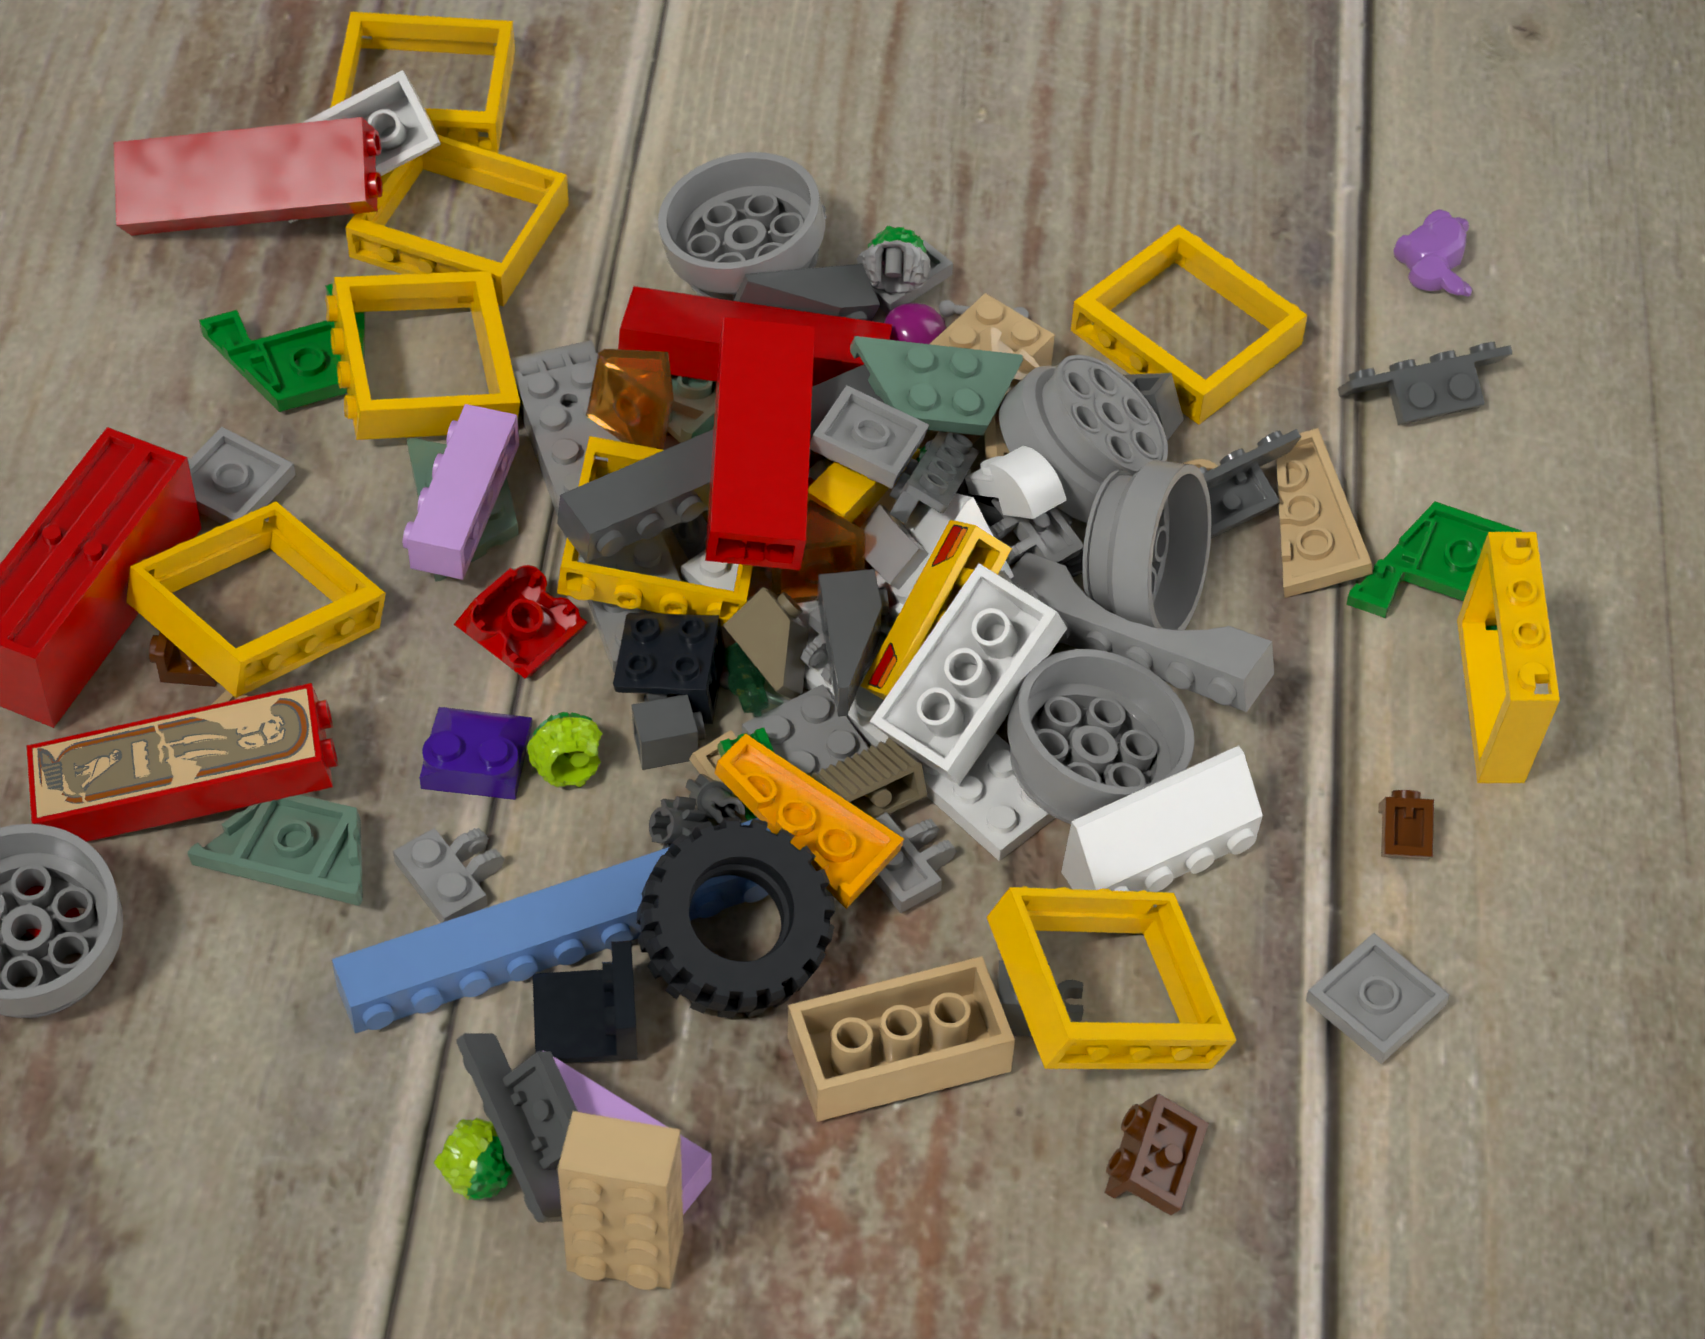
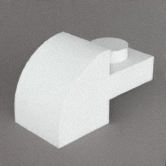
[965,446,1067,519]

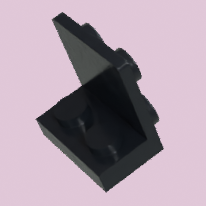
[613,613,726,724]
[532,941,638,1064]

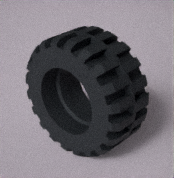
[636,817,835,1018]

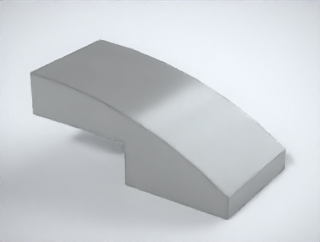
[851,504,929,590]

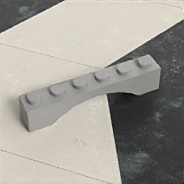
[1011,552,1274,712]

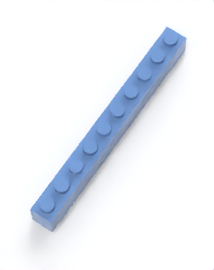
[332,818,771,1034]

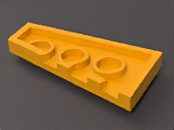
[714,733,904,909]

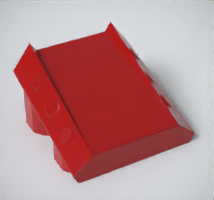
[454,565,589,679]

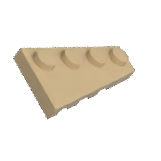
[1276,428,1373,598]

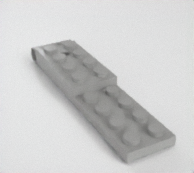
[510,340,680,672]

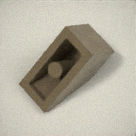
[723,587,809,699]

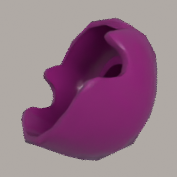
[884,303,947,344]

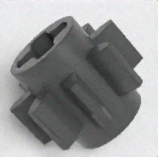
[649,796,708,849]

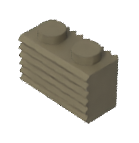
[811,737,928,819]

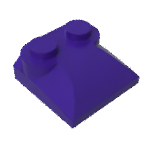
[419,707,532,800]

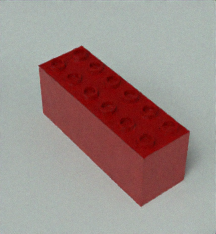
[0,427,202,728]

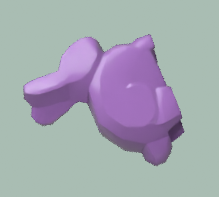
[1393,209,1472,297]

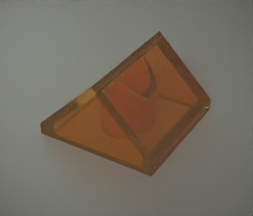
[586,349,674,450]
[771,499,866,603]

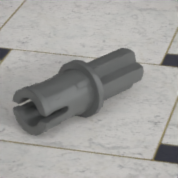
[686,774,745,824]

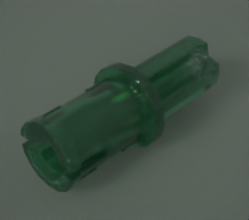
[722,643,770,718]

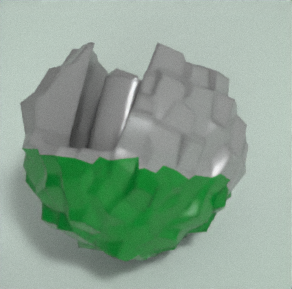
[862,226,930,293]

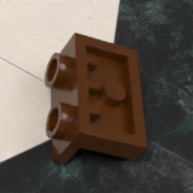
[1104,1093,1209,1216]

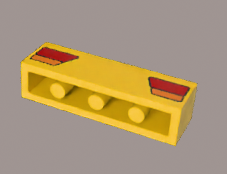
[860,520,1012,700]

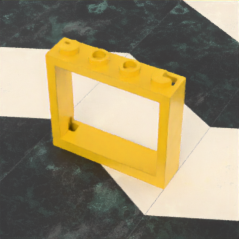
[330,12,515,153]
[345,134,569,307]
[1071,224,1308,425]
[325,271,520,440]
[557,436,753,626]
[126,501,386,698]
[1457,532,1560,783]
[987,886,1237,1069]

